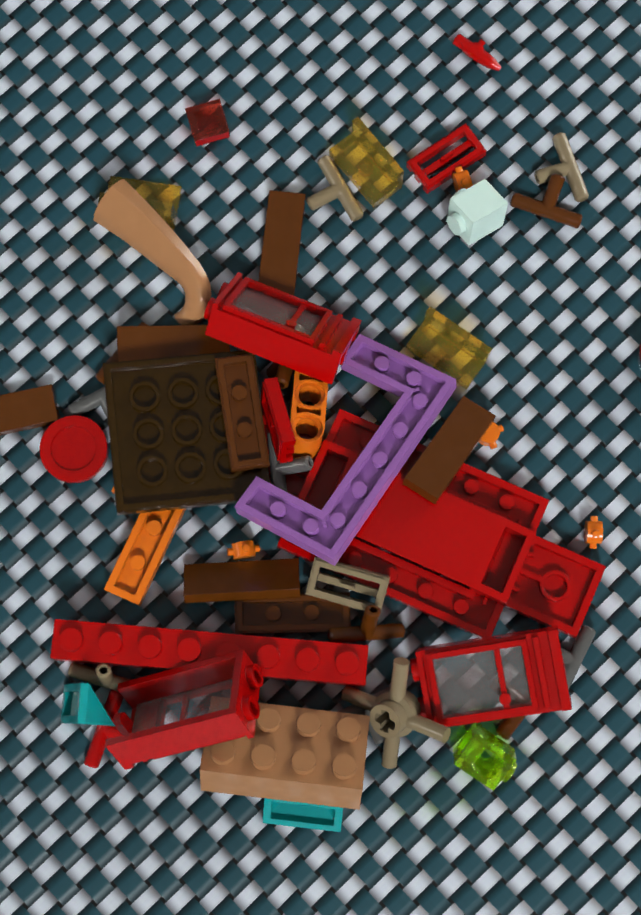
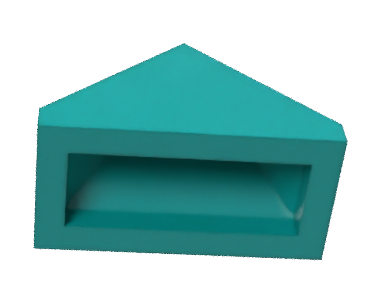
[61,683,115,726]
[262,798,343,832]

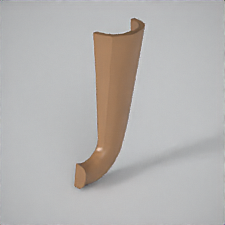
[93,179,211,325]

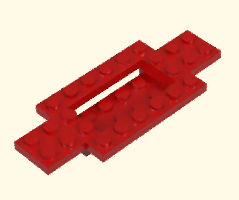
[262,409,606,638]

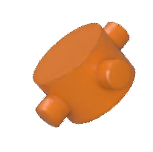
[452,166,473,192]
[479,422,504,449]
[584,515,603,549]
[227,540,260,560]

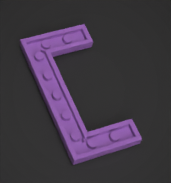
[235,334,457,566]

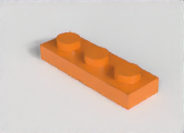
[104,509,186,607]

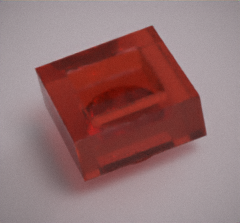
[185,99,230,147]

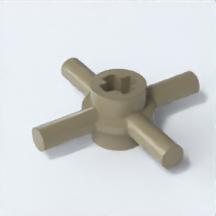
[342,657,451,769]

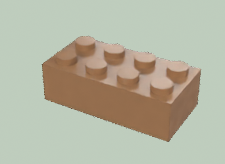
[199,697,370,810]

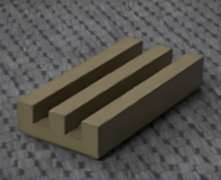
[305,556,391,614]

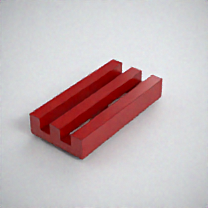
[406,123,487,194]
[261,377,296,464]

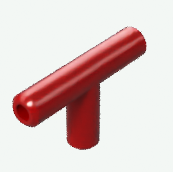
[84,690,123,768]

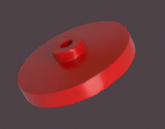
[40,415,109,483]

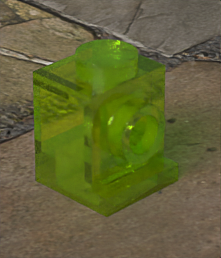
[453,723,517,791]

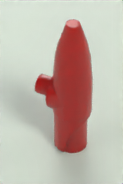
[452,34,502,71]

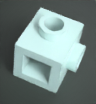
[446,179,508,246]

